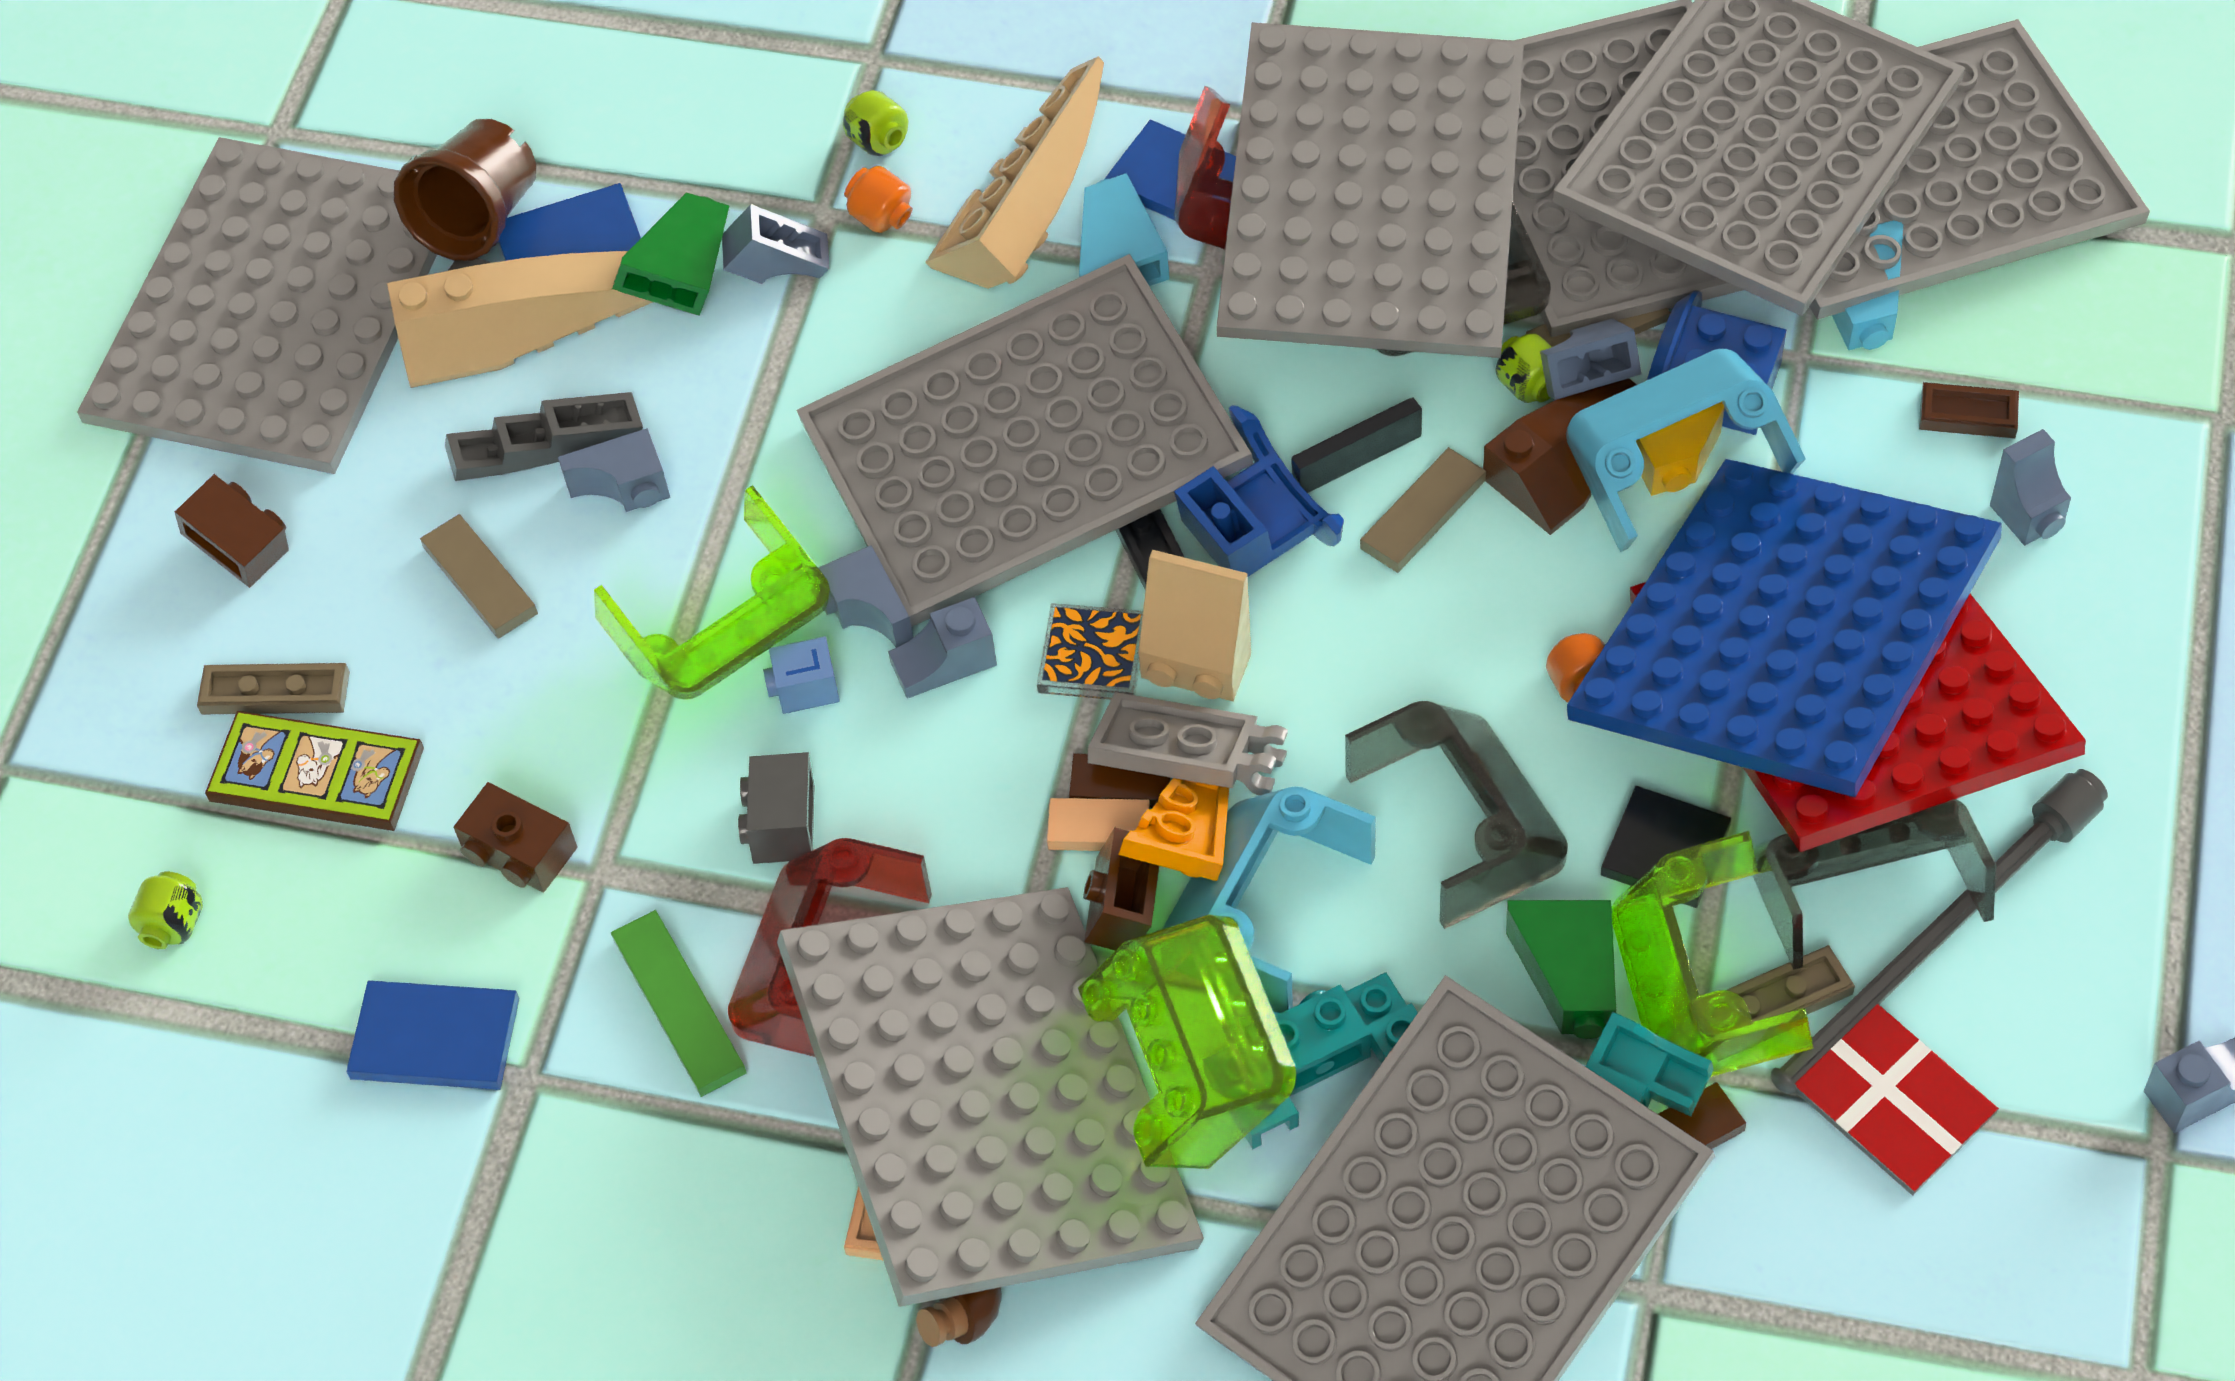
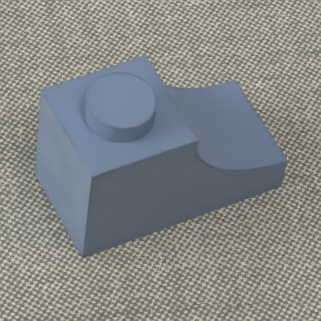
[722,204,829,284]
[1540,318,1642,400]
[558,428,671,512]
[1990,429,2072,546]
[816,545,913,648]
[888,597,997,699]
[2143,1037,2235,1134]

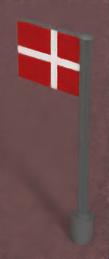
[1771,769,2108,1196]

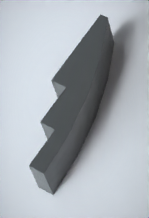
[445,392,643,481]

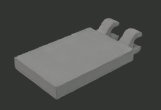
[1088,692,1288,795]

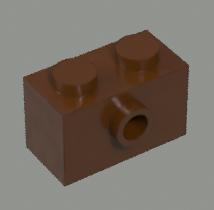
[174,474,289,588]
[453,782,578,893]
[1083,827,1159,955]

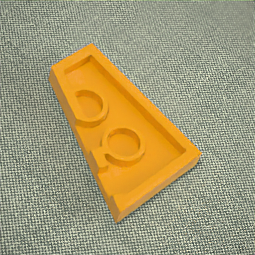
[1118,778,1229,881]

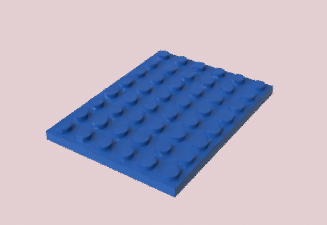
[1567,459,2002,797]

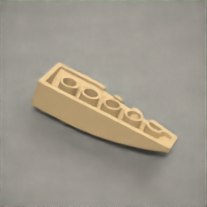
[925,56,1104,289]
[387,251,653,388]

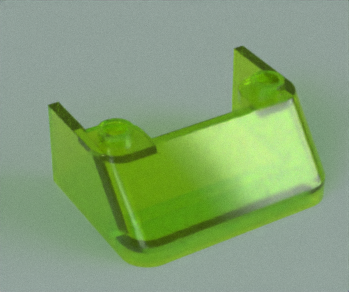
[594,485,830,700]
[1612,831,1814,1077]

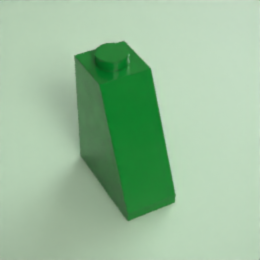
[612,192,730,316]
[1506,900,1617,1039]

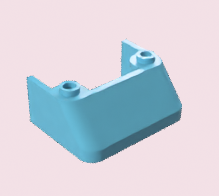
[1566,349,1806,552]
[1158,787,1376,1013]

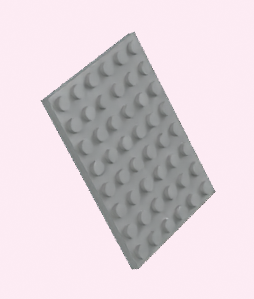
[1510,0,1743,337]
[1552,0,1966,316]
[1809,19,2150,320]
[1217,22,1524,358]
[77,137,437,474]
[796,254,1254,627]
[777,887,1204,1307]
[1195,975,1715,1381]

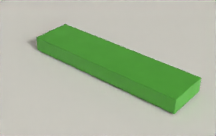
[610,910,747,1097]

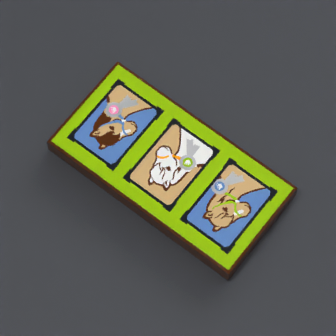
[205,711,424,831]

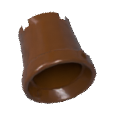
[394,119,537,261]

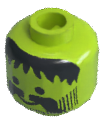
[843,90,909,156]
[1495,333,1552,403]
[128,871,203,949]

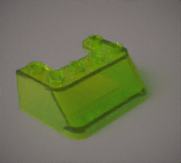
[1078,915,1296,1169]

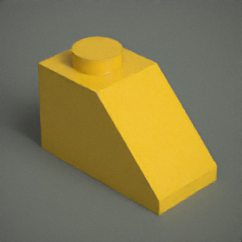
[1636,402,1725,496]

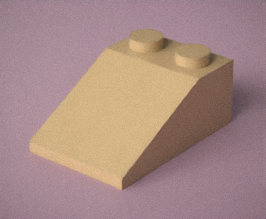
[1138,550,1251,702]

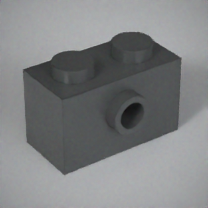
[738,752,815,864]

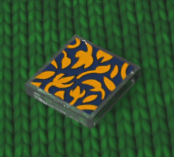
[1037,603,1143,700]

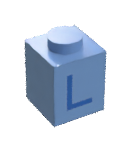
[763,636,840,714]

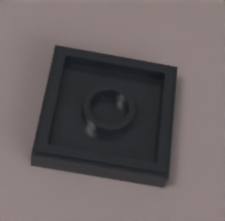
[1600,786,1732,908]

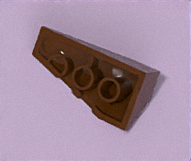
[1483,378,1637,535]

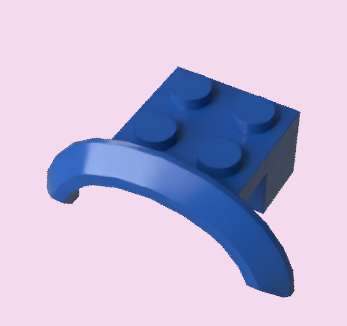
[1647,290,1787,435]
[1174,405,1344,577]

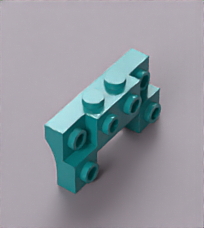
[1203,972,1418,1150]
[1585,1012,1714,1117]

